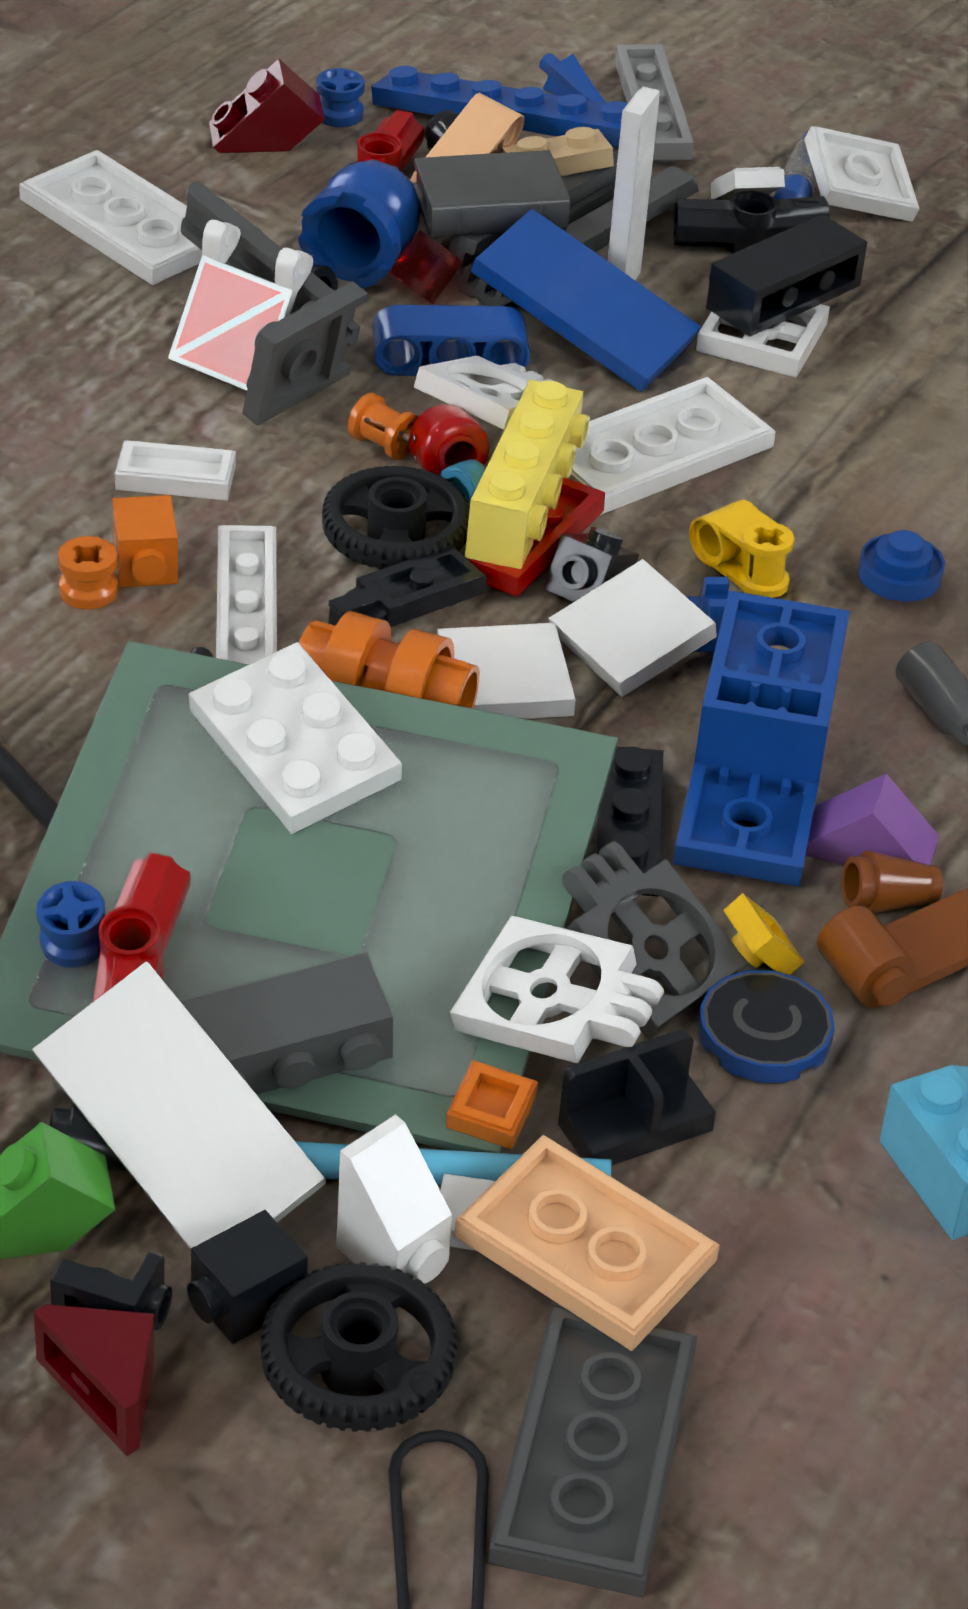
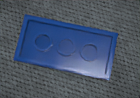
[471,208,701,392]

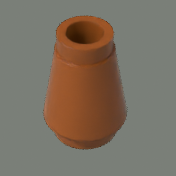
[841,850,943,914]

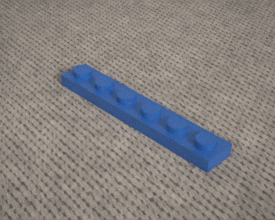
[371,66,628,147]

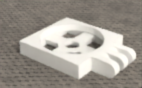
[696,304,830,378]
[414,355,556,430]
[450,915,664,1063]

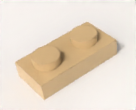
[502,127,614,176]

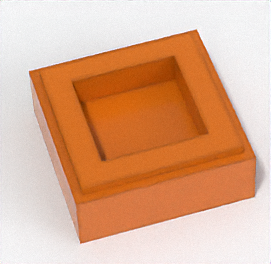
[446,1060,538,1150]

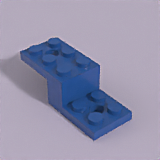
[673,591,850,887]

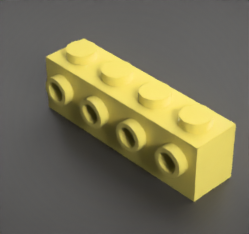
[465,379,590,569]

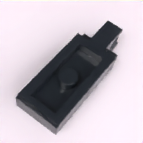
[328,546,487,627]

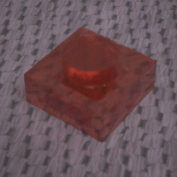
[390,230,463,304]

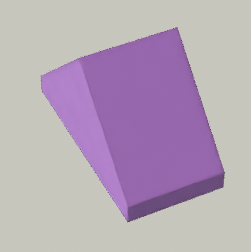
[806,773,939,865]

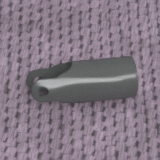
[895,641,968,746]

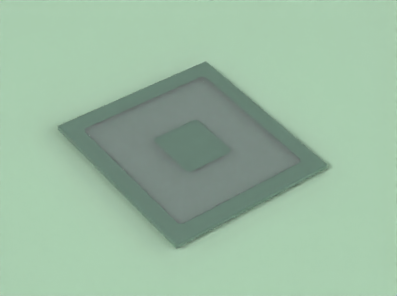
[0,641,618,1153]

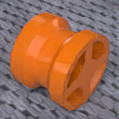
[58,536,118,610]

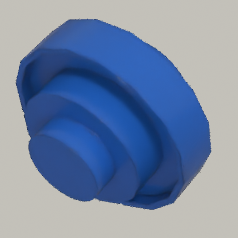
[858,530,945,602]

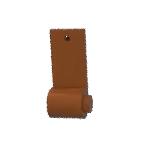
[817,888,968,1007]

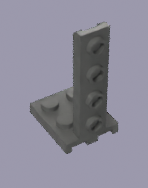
[180,181,368,426]

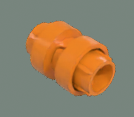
[299,611,480,709]

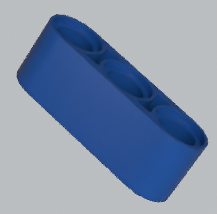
[372,305,530,376]

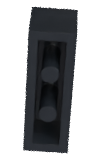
[706,214,867,337]

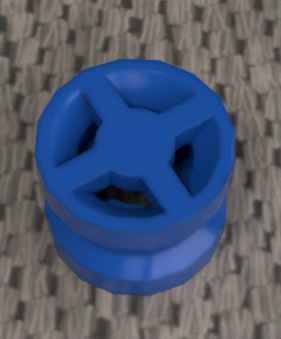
[316,68,365,127]
[36,881,106,968]

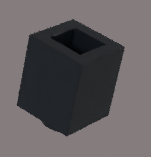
[187,1210,308,1344]

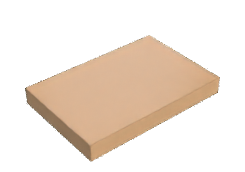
[454,1135,720,1351]

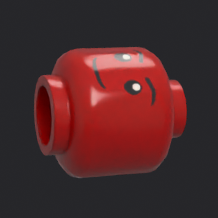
[409,404,490,475]

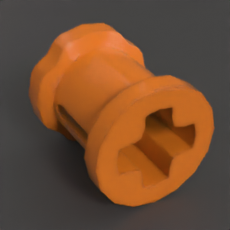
[348,392,418,461]

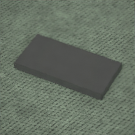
[488,1305,698,1598]

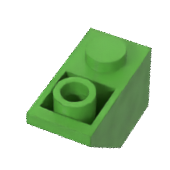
[0,1122,115,1259]

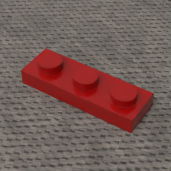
[468,477,605,597]

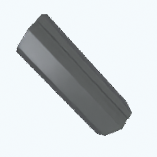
[447,146,699,306]

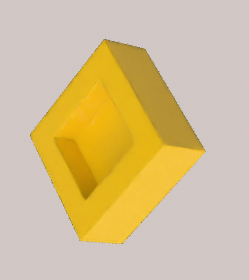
[723,893,805,975]

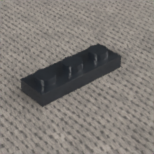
[596,747,664,897]

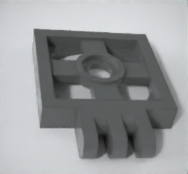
[562,842,748,1037]

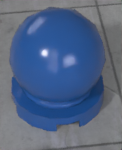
[298,159,422,288]

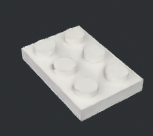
[189,642,402,834]

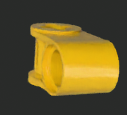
[689,499,795,598]

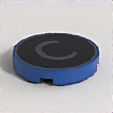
[698,970,835,1083]

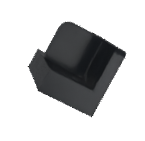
[558,1028,716,1166]

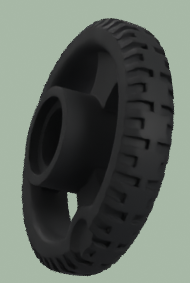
[322,466,470,569]
[261,1262,457,1432]

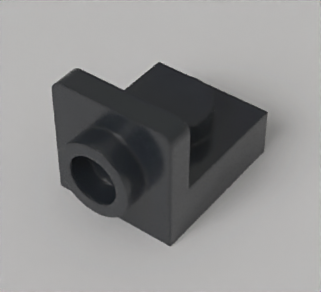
[50,1251,172,1330]

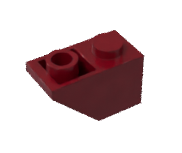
[209,59,325,153]

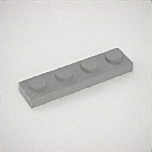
[615,44,694,163]

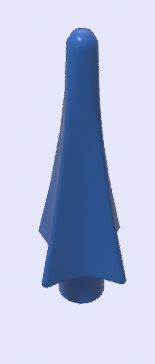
[539,53,607,103]

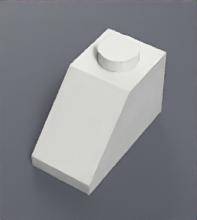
[336,1114,452,1284]

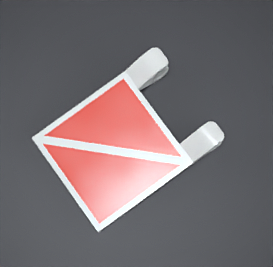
[168,220,313,390]

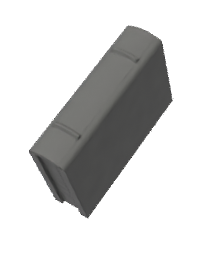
[413,150,570,237]

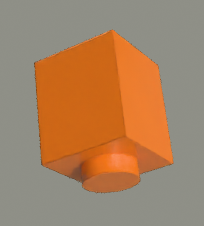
[112,495,178,588]

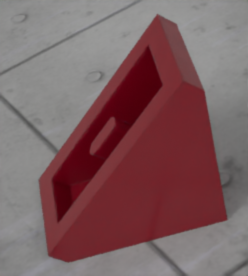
[34,1304,155,1456]

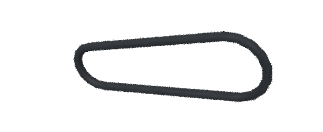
[388,1430,489,1609]

